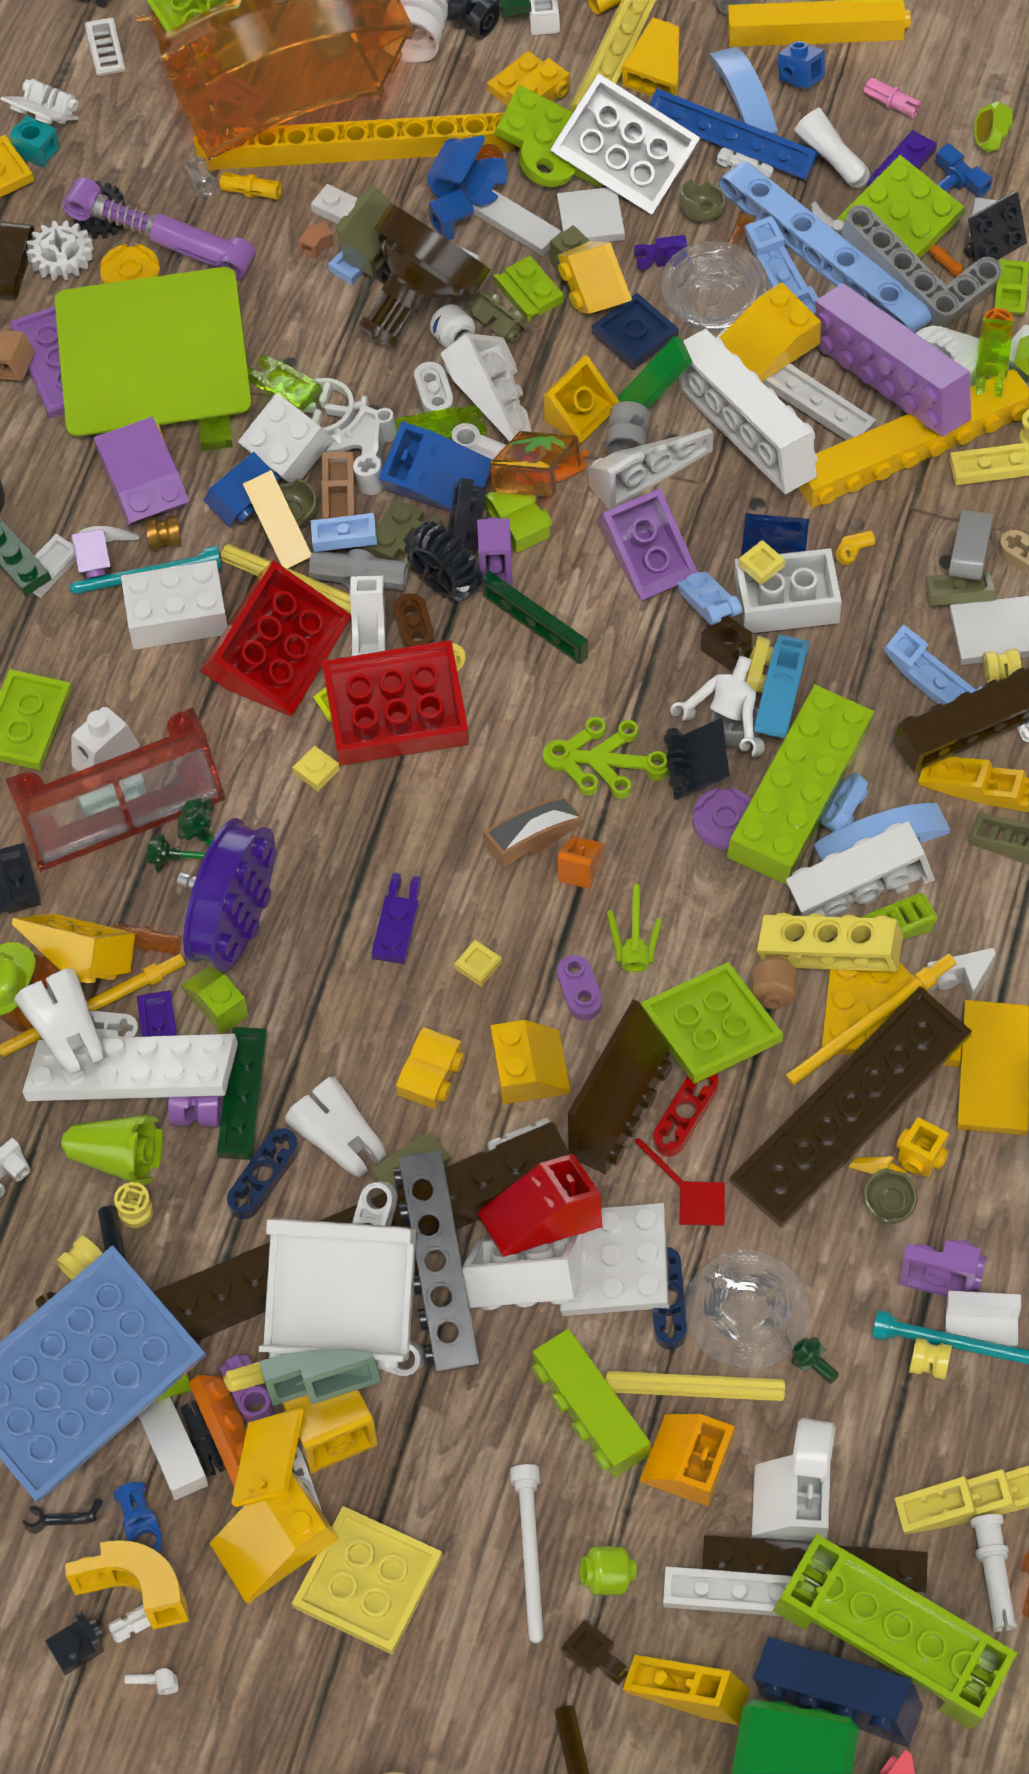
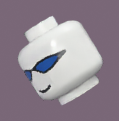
[430,304,475,348]

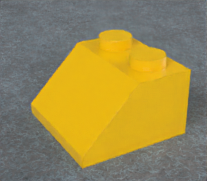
[558,241,632,314]
[490,1020,571,1105]

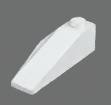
[440,333,533,444]
[588,428,713,510]

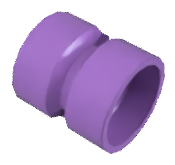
[168,1096,223,1127]

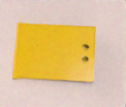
[231,1407,304,1507]

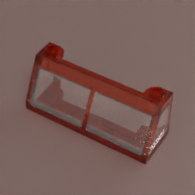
[5,707,225,872]

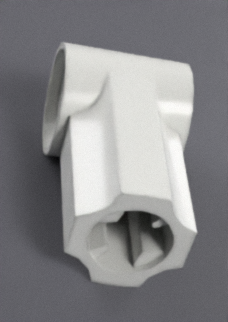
[452,423,514,474]

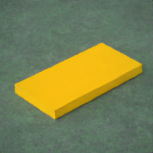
[957,1000,1029,1136]

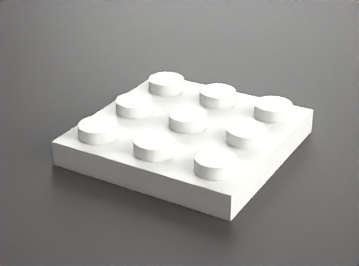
[560,1203,669,1316]

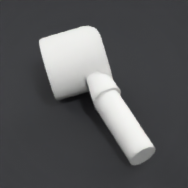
[125,1668,179,1695]

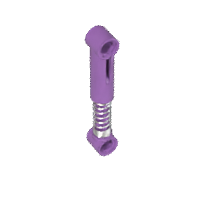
[62,177,256,280]

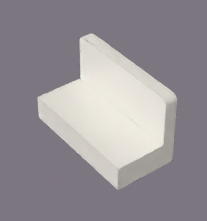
[945,1291,1021,1347]

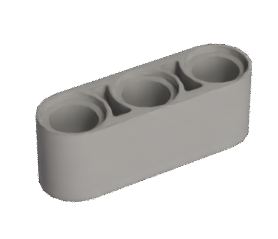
[949,509,994,581]

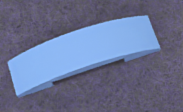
[709,46,778,135]
[744,216,818,316]
[884,624,982,705]
[814,803,950,862]

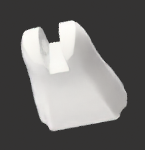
[794,107,871,189]
[14,968,103,1074]
[285,1077,386,1178]

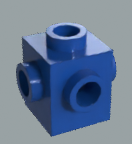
[777,41,825,88]

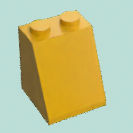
[280,1390,378,1474]

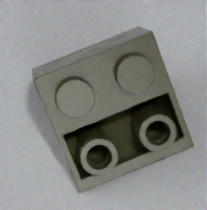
[336,185,391,278]

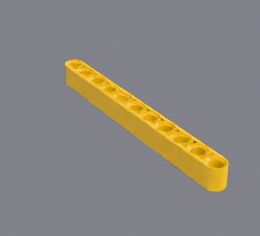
[194,112,517,170]

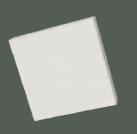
[557,188,625,242]

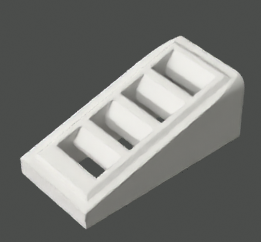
[529,0,560,35]
[85,18,126,77]

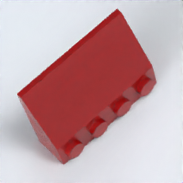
[200,560,351,717]
[322,640,469,766]

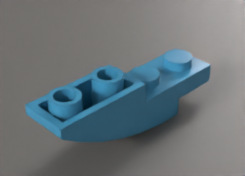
[753,634,810,738]

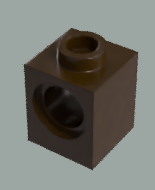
[701,616,753,671]

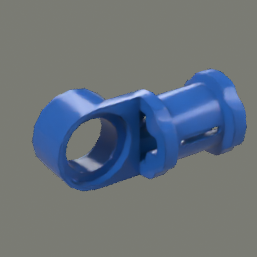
[113,1482,164,1553]

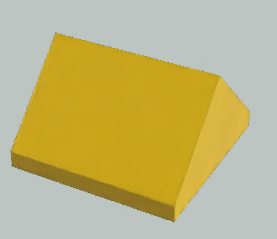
[544,355,619,444]

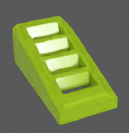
[859,893,937,940]

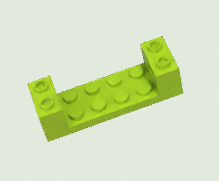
[772,1534,1017,1730]

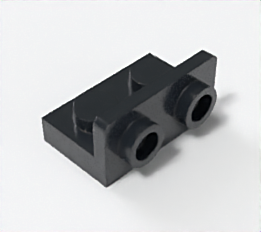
[448,477,486,550]

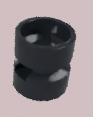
[446,0,500,39]

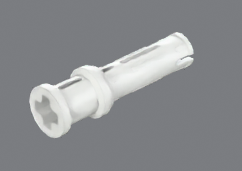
[970,1514,1017,1632]

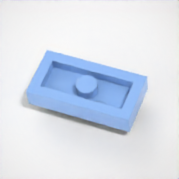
[311,513,377,552]

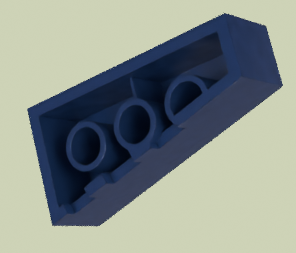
[753,1637,923,1748]

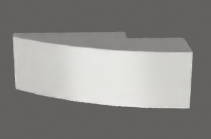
[138,1397,208,1501]

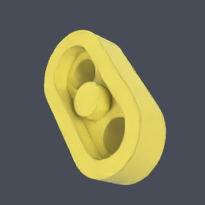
[745,636,774,694]

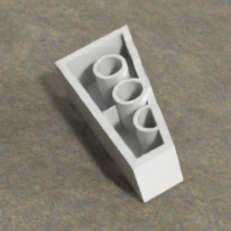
[786,821,935,917]

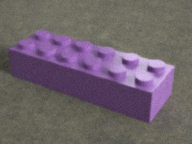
[815,283,971,437]

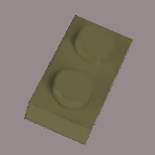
[925,570,995,606]

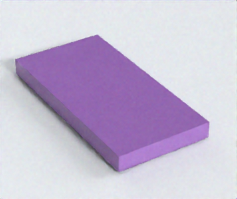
[9,306,65,419]

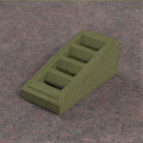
[968,812,1029,864]

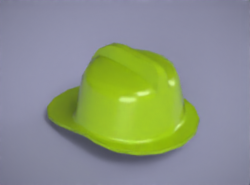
[0,942,36,1016]

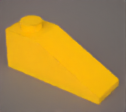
[622,1654,750,1725]

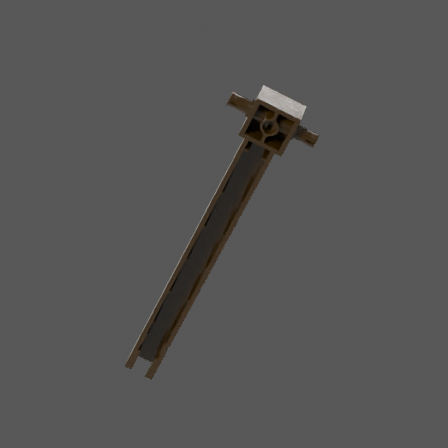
[35,1121,570,1342]

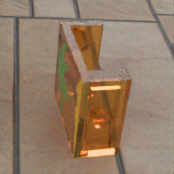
[490,431,580,497]

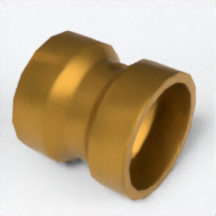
[145,515,182,551]

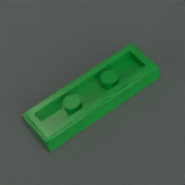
[618,336,693,409]

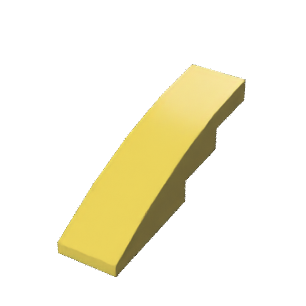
[894,1466,1029,1535]

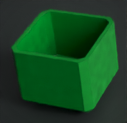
[731,1700,859,1774]

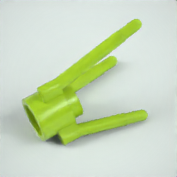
[607,884,662,972]

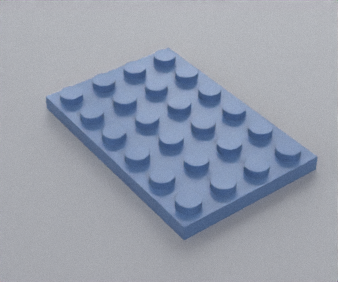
[0,1245,207,1503]

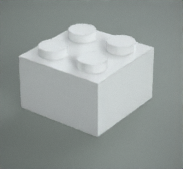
[238,393,334,483]

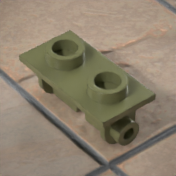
[468,289,530,343]

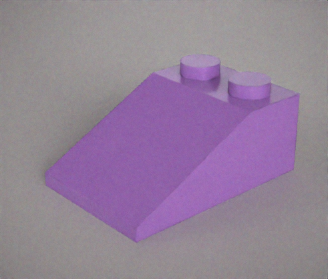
[93,416,189,527]
[597,488,697,601]

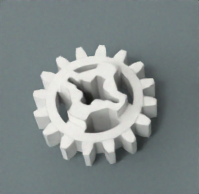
[27,220,93,281]

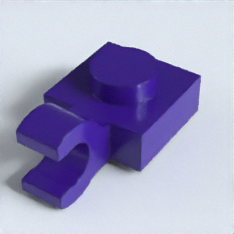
[634,235,687,270]

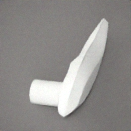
[811,202,844,237]
[79,526,140,542]

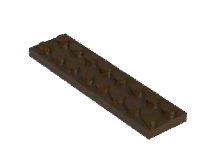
[730,986,972,1228]

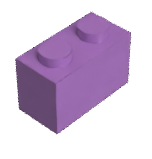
[477,517,513,588]

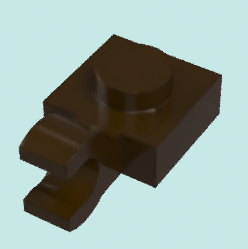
[561,1620,628,1686]

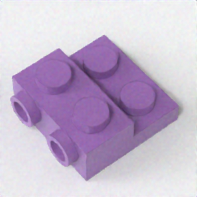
[899,1240,987,1297]

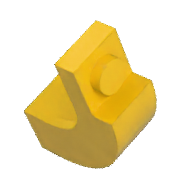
[65,1540,189,1630]

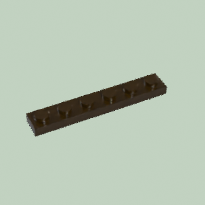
[702,1535,928,1593]

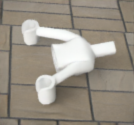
[670,656,765,757]

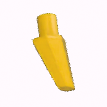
[848,1156,907,1175]

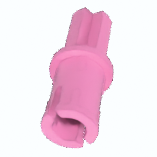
[864,78,922,119]

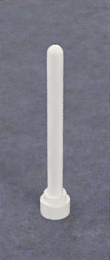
[510,1464,544,1643]

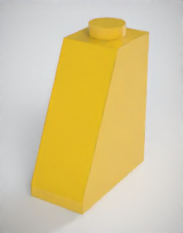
[622,17,679,97]

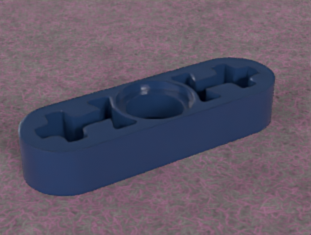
[227,1128,299,1219]
[652,1247,687,1350]

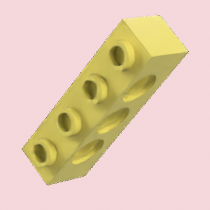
[757,913,903,972]

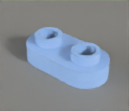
[821,772,868,832]

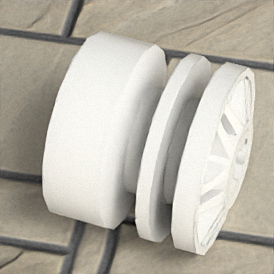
[379,0,448,63]

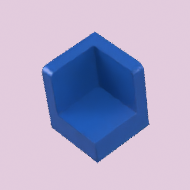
[429,189,474,240]

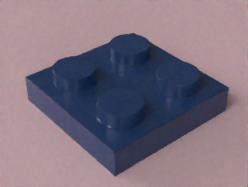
[592,293,679,369]

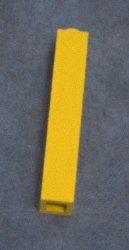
[727,0,911,47]

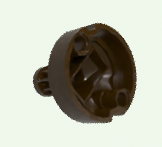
[359,203,490,348]

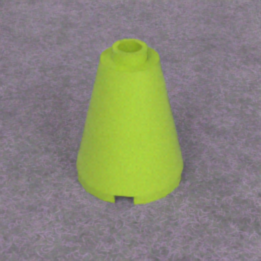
[61,1115,163,1186]

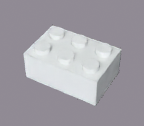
[734,548,842,633]
[121,560,227,650]

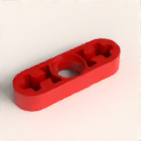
[653,1073,719,1157]

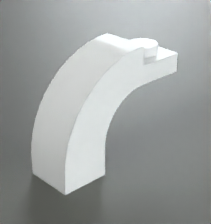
[350,576,386,656]

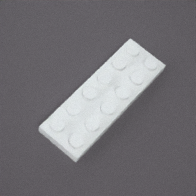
[22,1034,238,1101]

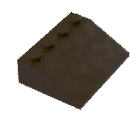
[568,999,673,1175]

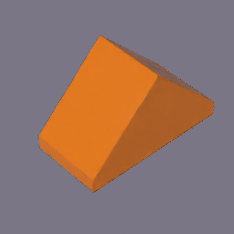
[558,835,605,889]

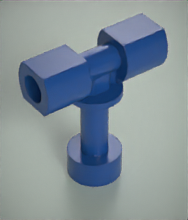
[935,143,993,197]

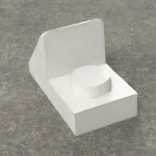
[927,948,996,1000]

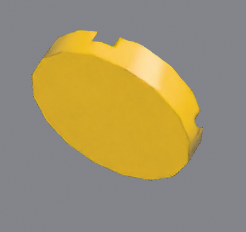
[100,244,161,284]

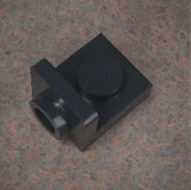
[45,1611,105,1676]

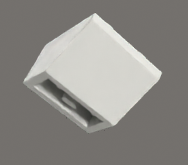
[752,1455,830,1542]

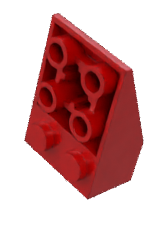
[477,1154,603,1257]

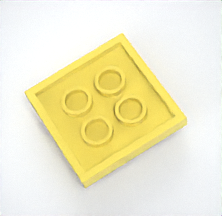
[292,1506,443,1655]

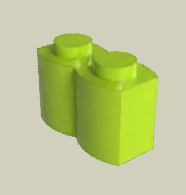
[485,479,552,554]

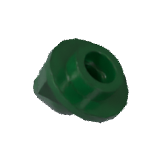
[791,1337,839,1384]

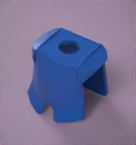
[427,135,507,207]

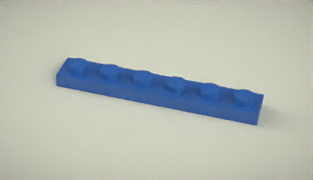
[649,88,819,182]

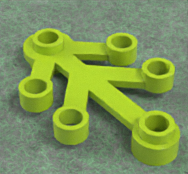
[543,717,670,799]

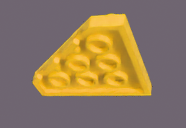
[822,938,962,1067]

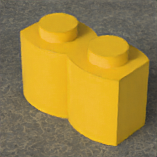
[396,1027,465,1110]

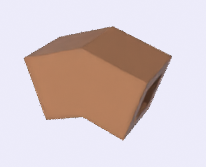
[298,221,334,259]

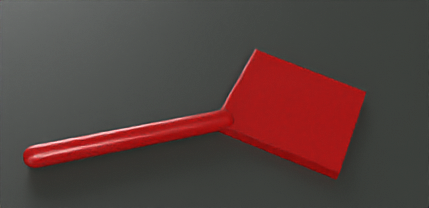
[635,1138,725,1226]

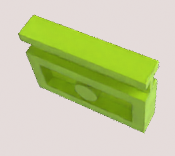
[494,255,564,322]

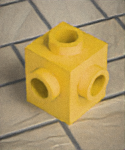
[896,1117,950,1178]

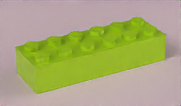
[727,684,875,885]

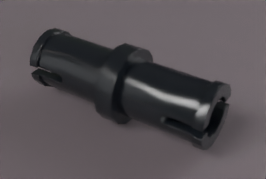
[180,1401,226,1477]

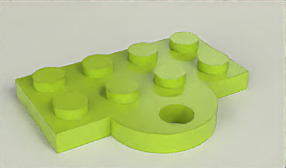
[494,85,603,188]

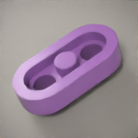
[557,955,602,1021]

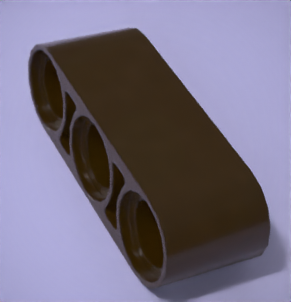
[0,221,35,299]

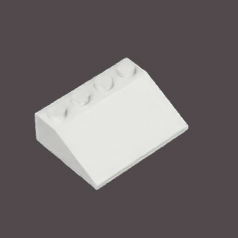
[550,73,700,215]

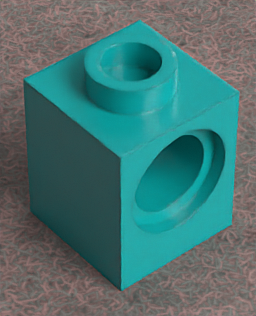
[10,115,60,168]

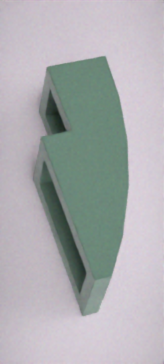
[259,1349,381,1406]

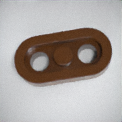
[394,593,434,647]

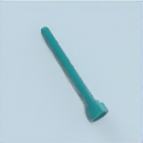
[69,545,222,594]
[872,1310,1029,1365]

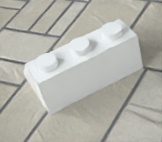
[462,1234,581,1310]

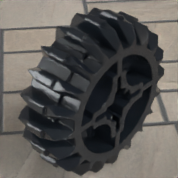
[404,521,483,603]

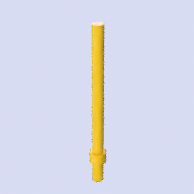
[785,953,957,1086]
[0,954,186,1058]

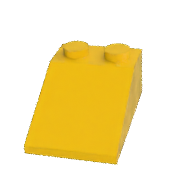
[719,282,821,382]
[12,913,135,983]
[209,1472,339,1604]

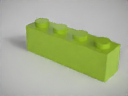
[531,1328,651,1479]

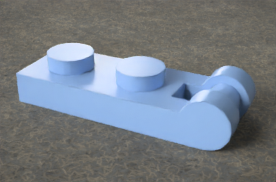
[677,571,742,625]

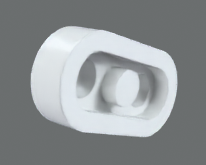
[414,362,454,418]

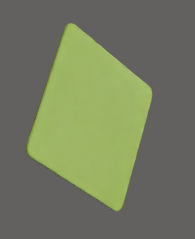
[55,267,251,436]

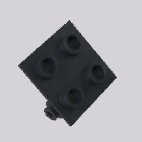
[964,190,1027,261]
[664,718,730,800]

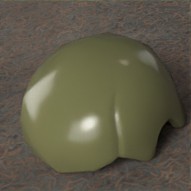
[680,179,726,222]
[279,478,318,528]
[863,1168,918,1224]

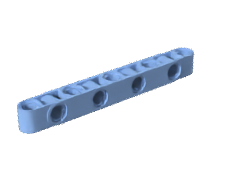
[718,161,931,333]

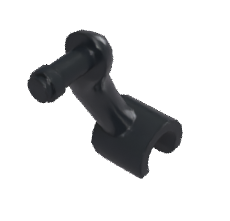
[22,1498,103,1534]

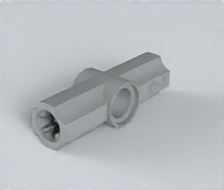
[309,549,408,591]

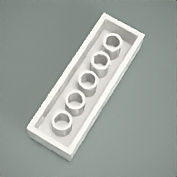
[679,329,817,494]

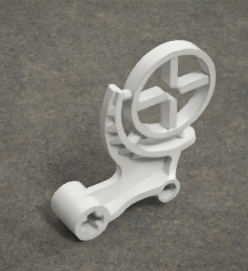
[287,378,397,495]

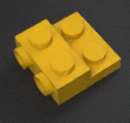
[487,51,570,106]

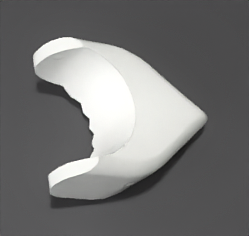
[916,326,984,387]

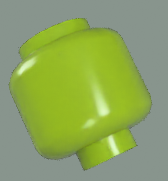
[579,1546,637,1596]

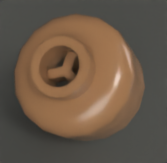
[752,956,797,1009]

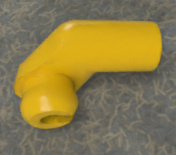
[836,530,875,565]

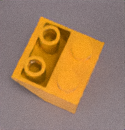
[640,1414,735,1507]

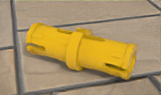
[220,172,282,200]

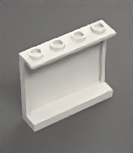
[259,1218,417,1368]

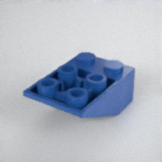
[379,421,495,512]

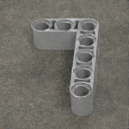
[841,205,1002,328]

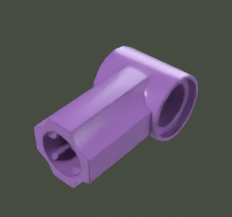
[219,1355,275,1425]

